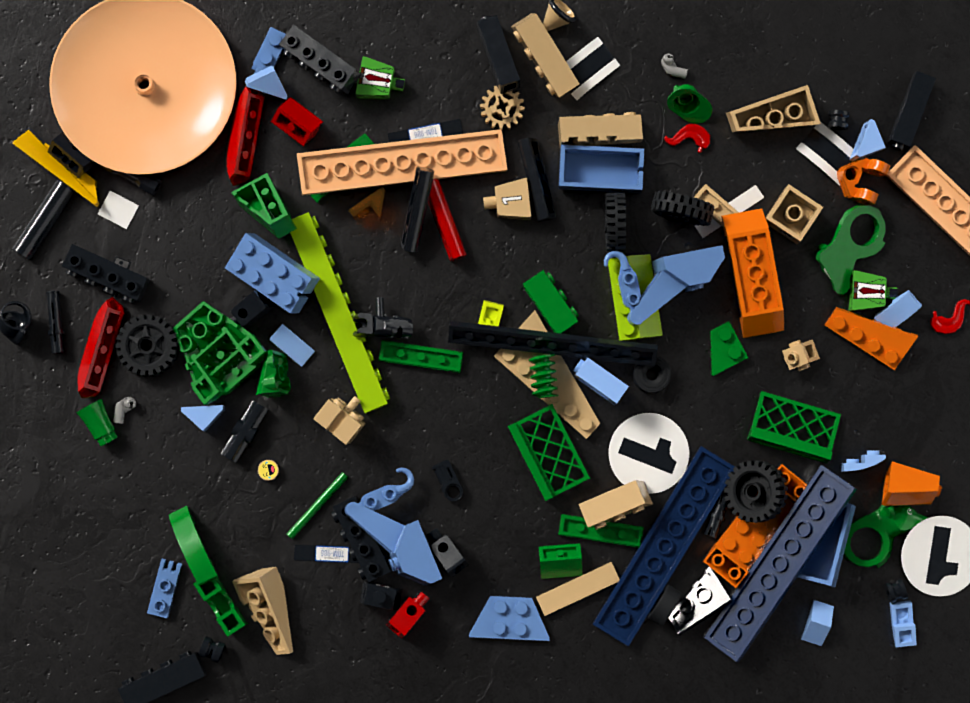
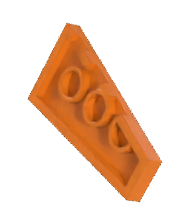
[825,307,918,370]

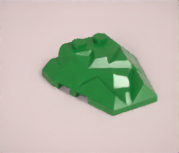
[173,301,267,405]

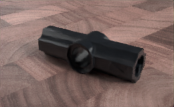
[221,401,269,463]

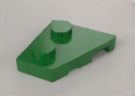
[710,321,748,376]

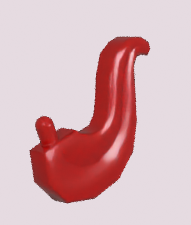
[664,124,710,153]
[931,299,970,334]

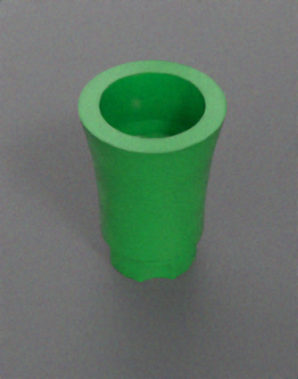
[76,399,118,446]

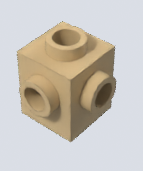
[782,339,820,371]

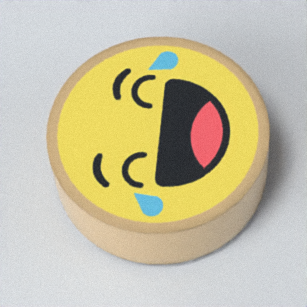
[258,460,279,481]

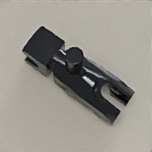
[353,297,413,339]

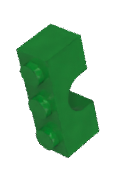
[193,577,248,637]

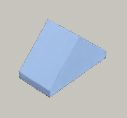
[245,65,287,99]
[849,119,886,162]
[181,405,225,432]
[801,600,834,646]

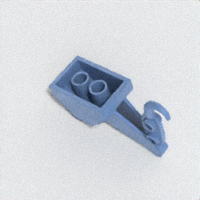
[604,245,725,325]
[345,468,442,585]

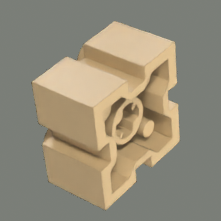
[313,396,366,445]

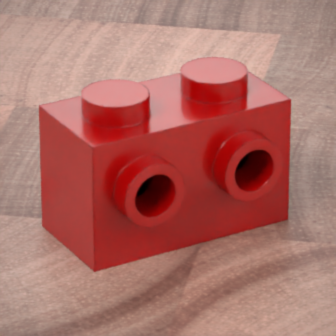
[271,97,323,146]

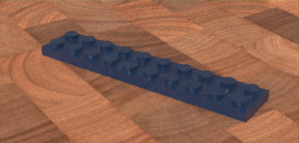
[593,446,734,646]
[704,465,857,663]

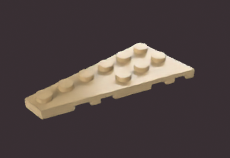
[494,310,600,439]

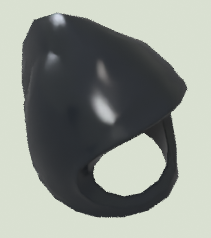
[0,301,32,345]

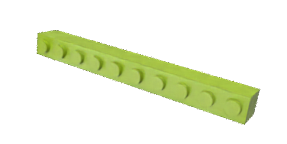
[290,212,390,414]

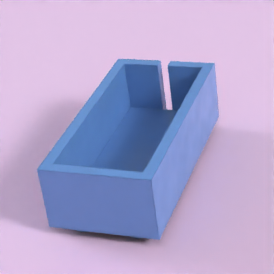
[558,145,644,193]
[225,233,320,314]
[798,503,856,587]

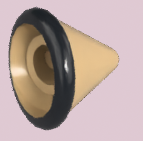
[543,0,576,31]

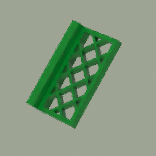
[747,391,841,464]
[508,404,590,501]

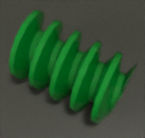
[529,354,558,398]

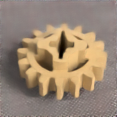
[480,86,525,130]

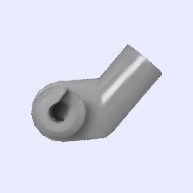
[661,54,688,79]
[113,397,136,424]

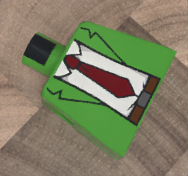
[355,56,405,99]
[849,270,898,312]

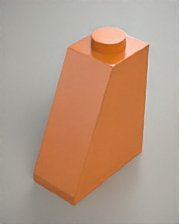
[881,461,942,506]

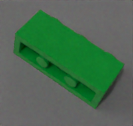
[522,270,579,334]

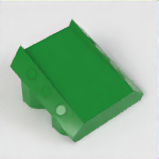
[256,350,291,398]

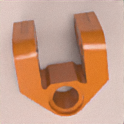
[837,158,890,205]

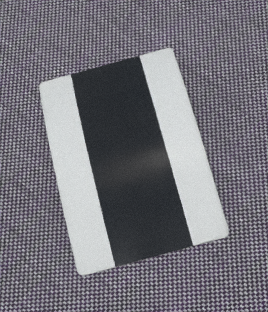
[566,37,620,100]
[796,122,862,186]

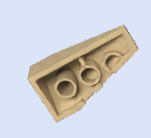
[232,567,293,655]

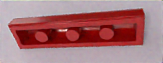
[428,179,467,262]

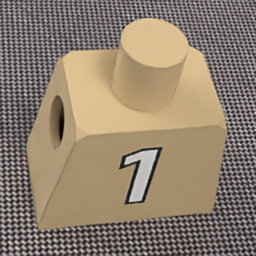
[483,178,531,220]

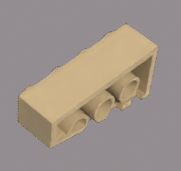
[511,13,579,97]
[726,85,821,133]
[558,112,643,148]

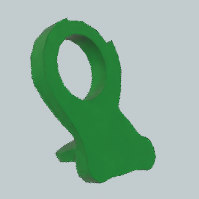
[816,205,886,295]
[843,505,928,568]

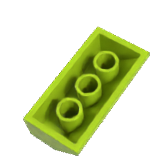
[608,254,663,341]

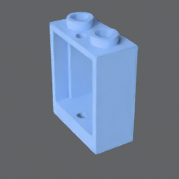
[573,357,629,405]

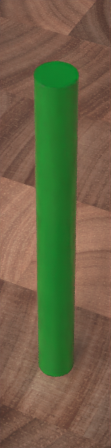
[286,472,348,539]

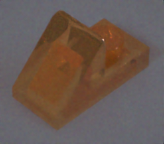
[349,186,386,221]

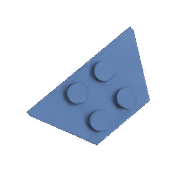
[469,596,549,641]

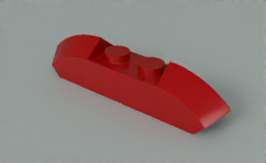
[227,86,264,186]
[78,297,124,399]

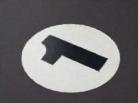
[609,413,689,494]
[901,516,970,596]

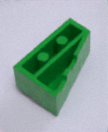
[231,173,297,239]

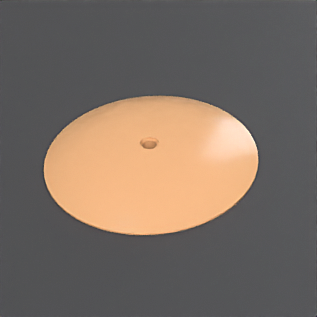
[50,0,236,175]

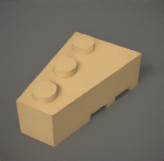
[579,480,653,530]

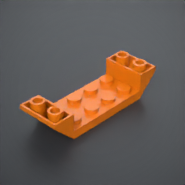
[721,209,784,338]
[703,464,807,588]

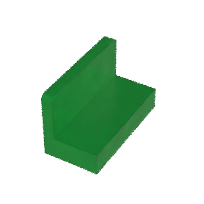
[539,543,582,579]

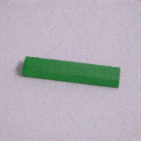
[378,340,464,373]
[558,514,644,547]

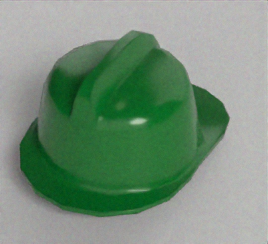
[667,84,713,124]

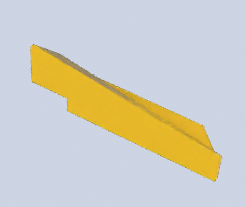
[13,130,99,207]

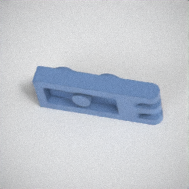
[147,558,182,618]

